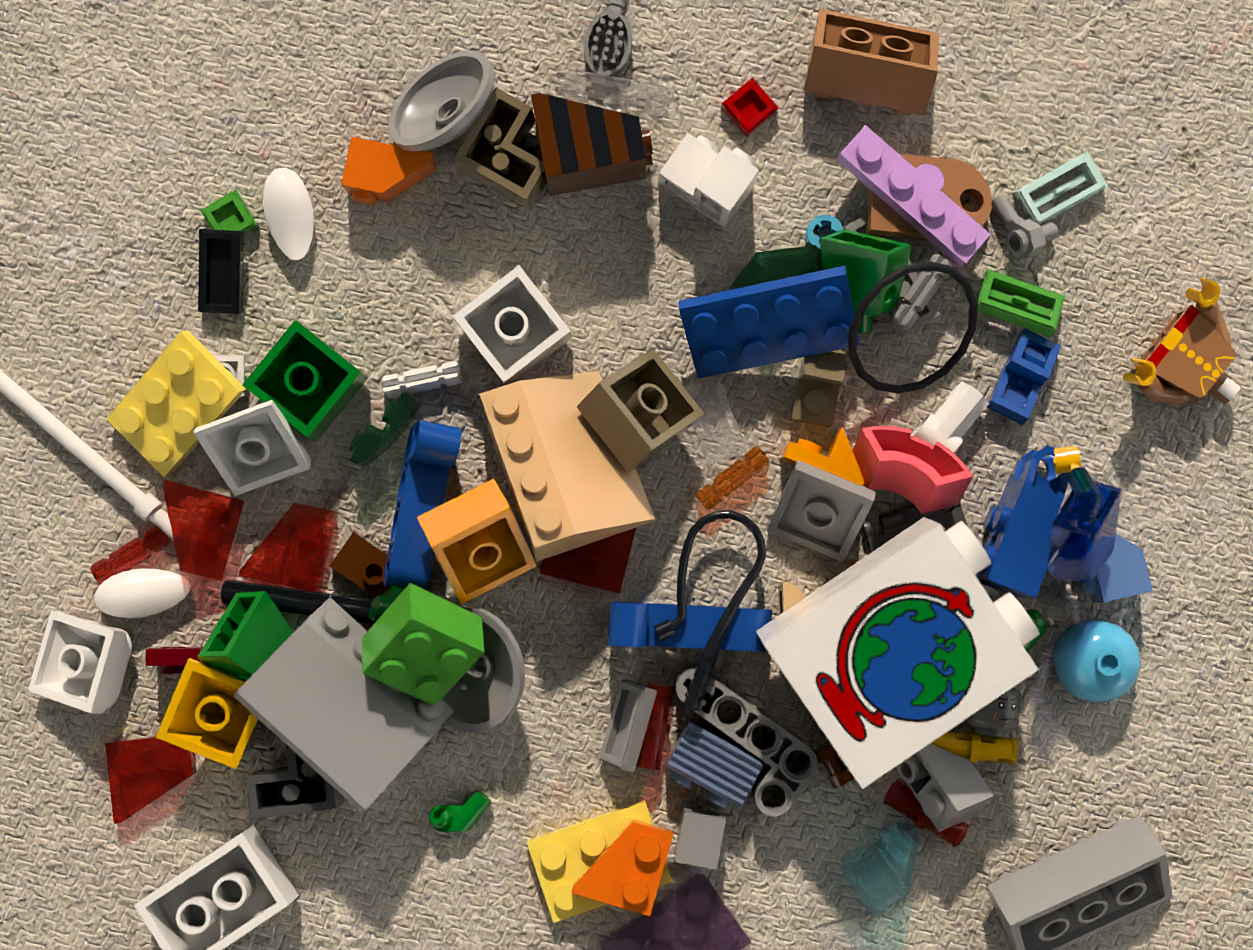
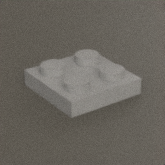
[766,460,876,562]

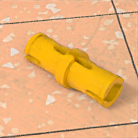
[930,730,1018,765]

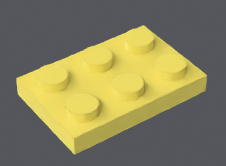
[106,330,246,477]
[527,800,673,923]

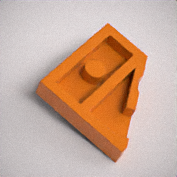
[571,819,674,916]

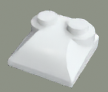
[194,400,311,496]
[28,610,132,714]

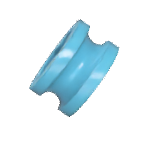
[805,215,843,255]

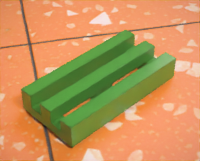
[977,269,1065,337]

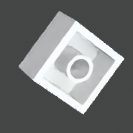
[452,265,572,385]

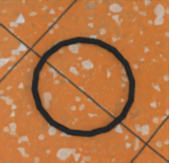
[848,261,978,394]

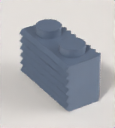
[665,719,764,809]

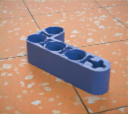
[383,420,462,591]
[608,601,773,652]

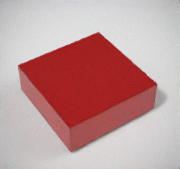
[721,77,779,137]

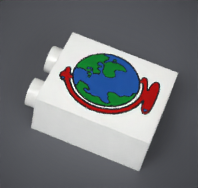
[756,517,1039,789]

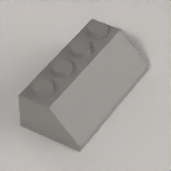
[987,815,1173,950]

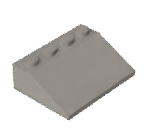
[234,597,454,814]

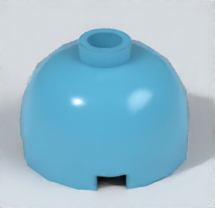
[1052,619,1141,703]

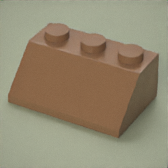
[803,9,938,115]

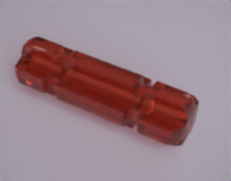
[90,526,170,584]

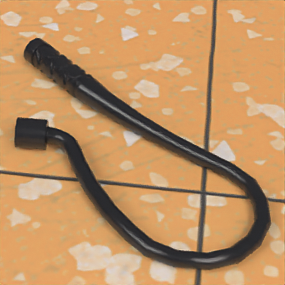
[654,510,766,711]

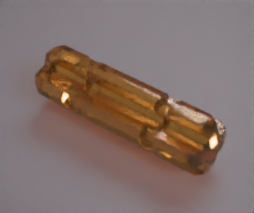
[696,446,769,510]

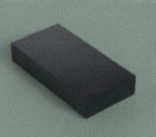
[198,229,244,314]

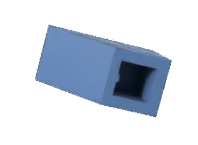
[1072,518,1153,603]

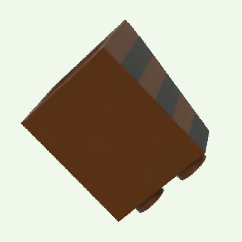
[531,93,653,196]

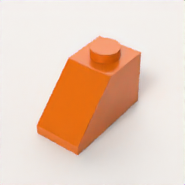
[341,137,437,205]

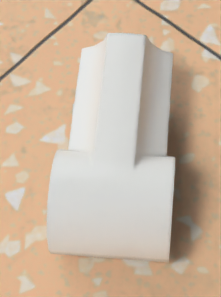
[911,381,989,453]

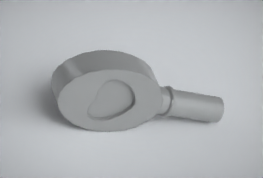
[584,0,632,80]

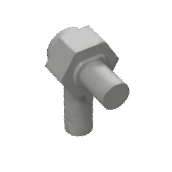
[991,194,1058,259]

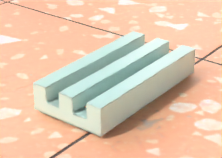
[1014,151,1108,225]

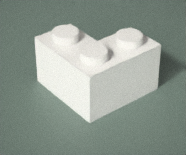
[658,133,759,228]

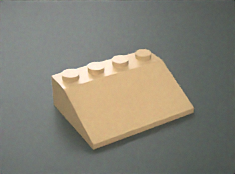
[479,371,655,562]

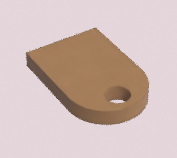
[866,153,992,241]

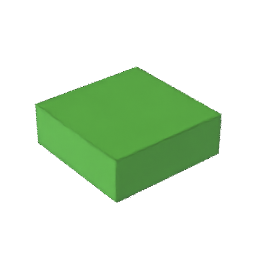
[200,189,259,236]

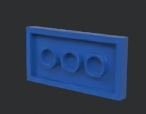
[679,266,861,379]

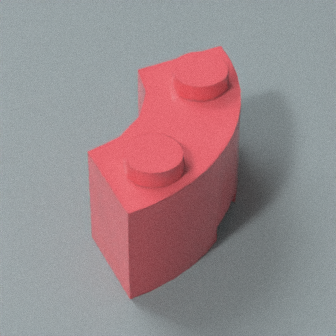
[853,426,973,514]

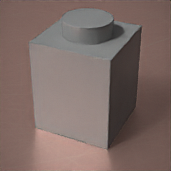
[674,806,726,874]

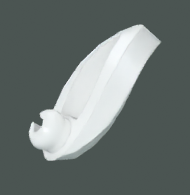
[263,168,314,260]
[94,569,191,618]

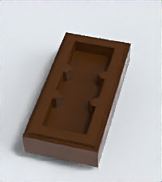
[330,532,388,597]

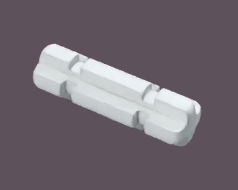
[382,361,463,399]

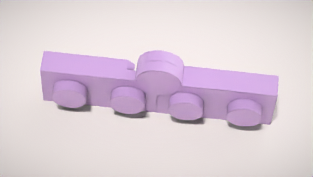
[836,125,991,268]

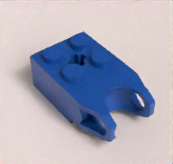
[975,445,1071,598]

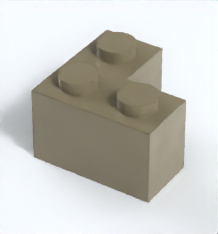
[454,87,547,211]

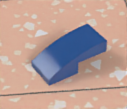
[986,328,1061,425]

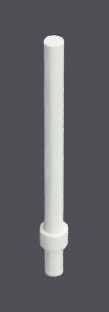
[0,370,185,541]

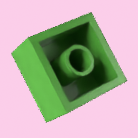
[362,583,485,706]

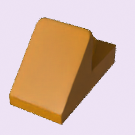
[780,427,865,486]

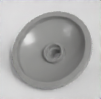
[388,50,495,151]
[442,606,525,732]

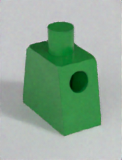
[820,229,911,333]
[198,591,294,681]

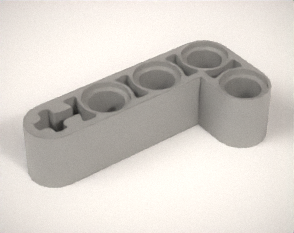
[675,667,817,817]

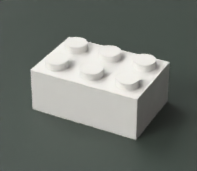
[134,825,299,950]

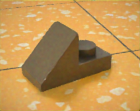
[790,348,847,428]

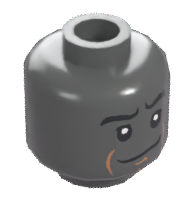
[964,687,1021,737]

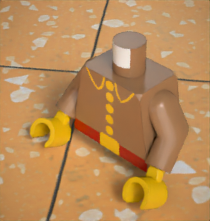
[1123,277,1241,405]

